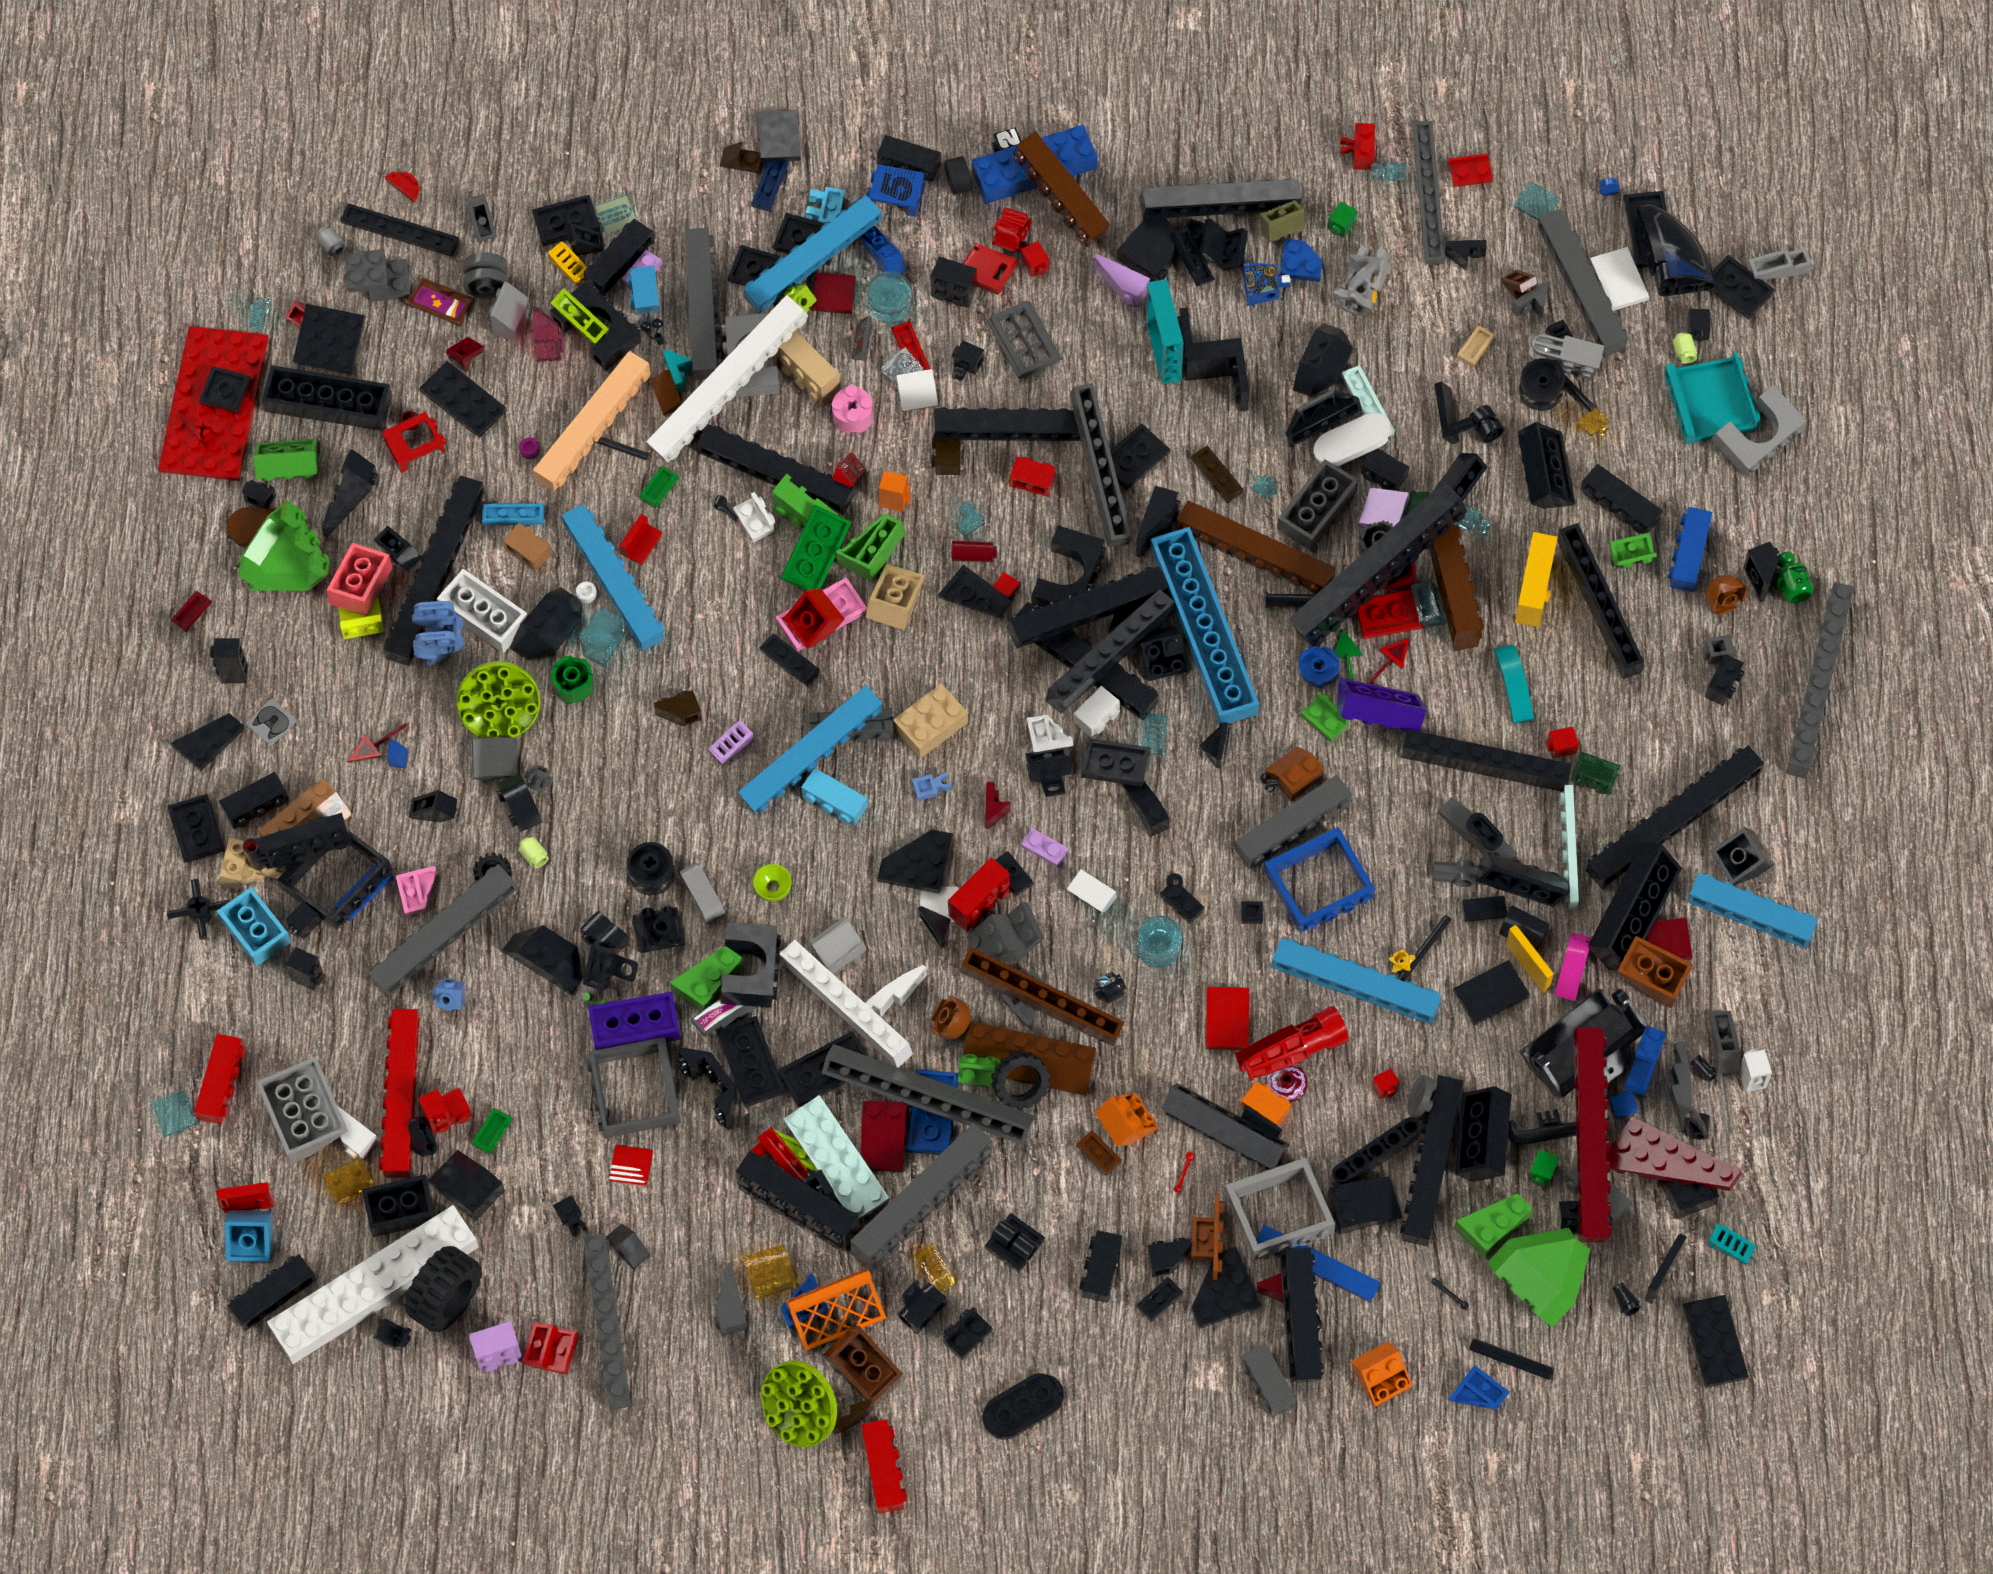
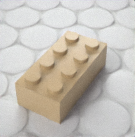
[769,330,840,407]

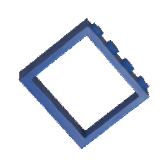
[1264,827,1375,933]

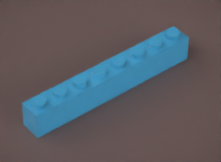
[743,195,882,314]
[562,504,665,651]
[738,685,883,814]
[1272,938,1442,1025]

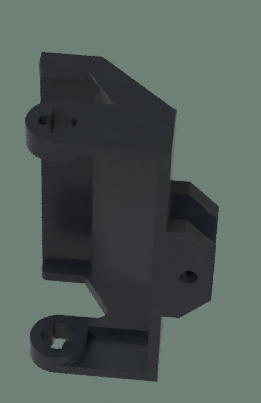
[1519,989,1647,1098]

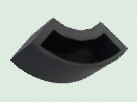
[496,774,543,832]

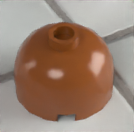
[1705,574,1748,615]
[931,995,971,1040]

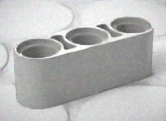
[679,863,725,923]

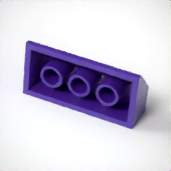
[1337,678,1427,732]

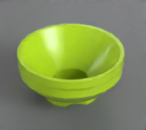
[753,864,792,902]

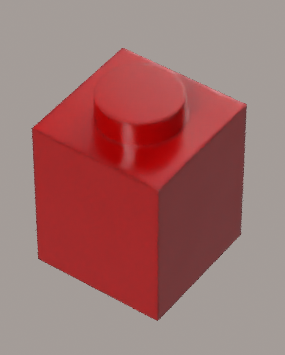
[1020,241,1050,277]
[1545,726,1579,758]

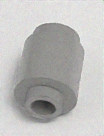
[316,226,345,256]

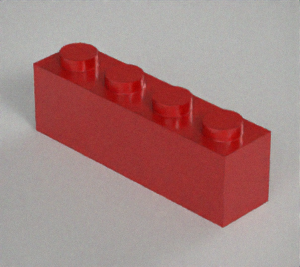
[194,1034,246,1125]
[861,1419,907,1514]

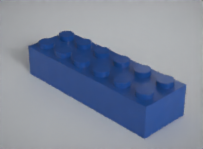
[971,124,1097,204]

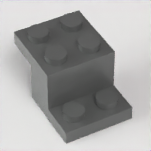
[344,249,411,302]
[967,902,1044,962]

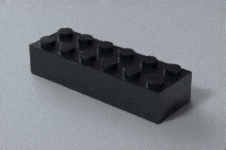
[261,365,392,431]
[1588,842,1682,971]
[736,1151,860,1251]

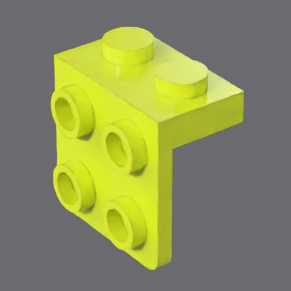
[338,596,385,640]

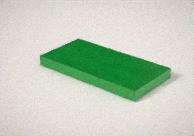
[780,505,852,591]

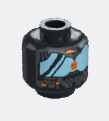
[1093,972,1127,1004]

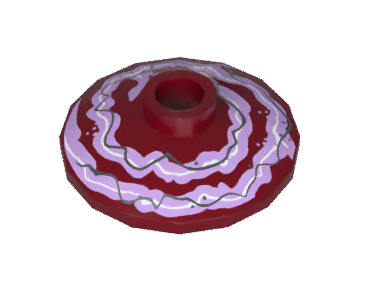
[1265,1065,1308,1103]

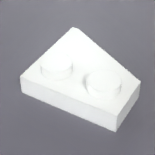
[1027,715,1073,752]

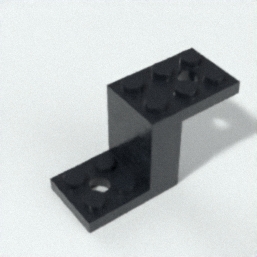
[1177,308,1249,411]

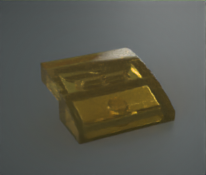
[742,1244,798,1300]

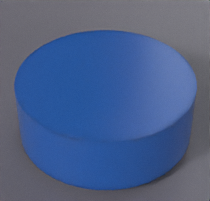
[1599,178,1620,196]

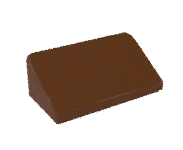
[650,369,682,415]

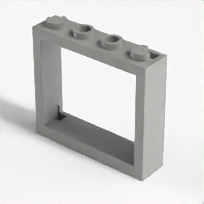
[1225,1158,1335,1261]

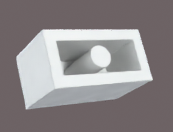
[1073,686,1120,738]
[1739,1049,1772,1092]

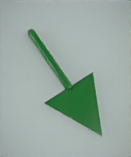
[1335,629,1363,680]

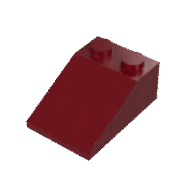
[860,1101,907,1172]

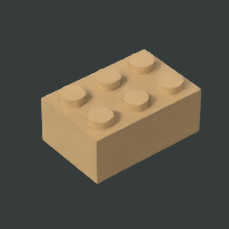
[893,683,968,759]

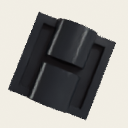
[985,1213,1045,1273]

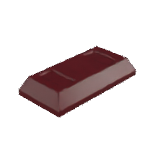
[170,590,212,632]

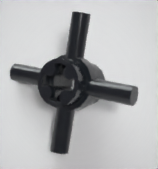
[167,879,230,940]

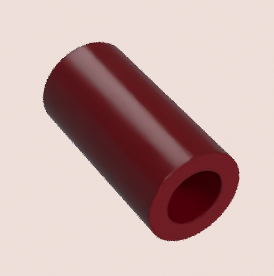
[951,541,997,563]

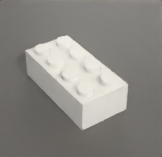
[437,569,528,654]

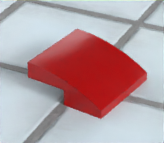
[522,1322,579,1375]

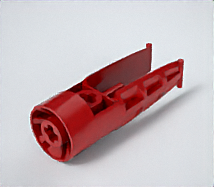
[1234,1006,1349,1081]

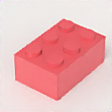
[327,543,392,616]

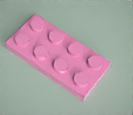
[776,577,867,652]

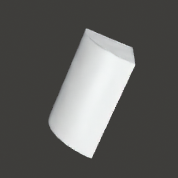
[1067,869,1117,913]

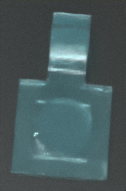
[1371,162,1407,181]
[1456,503,1490,534]

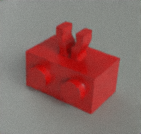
[1340,123,1375,170]

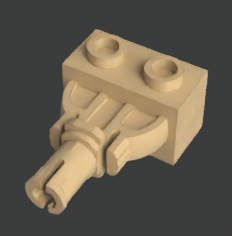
[218,838,287,889]

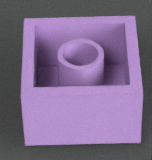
[469,1321,522,1372]

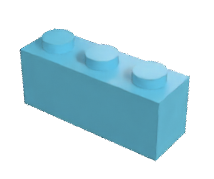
[801,768,868,826]

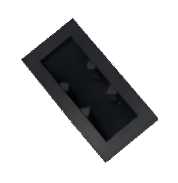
[606,1224,650,1269]

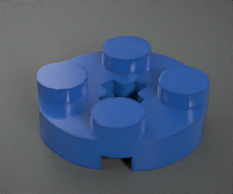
[1298,646,1340,688]

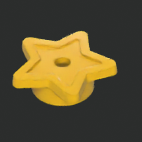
[1389,949,1416,973]

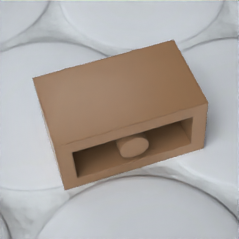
[503,523,551,572]

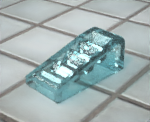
[1142,713,1168,755]

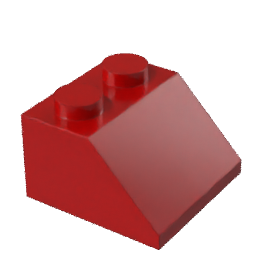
[783,589,845,649]

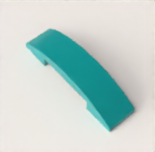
[1494,645,1534,724]

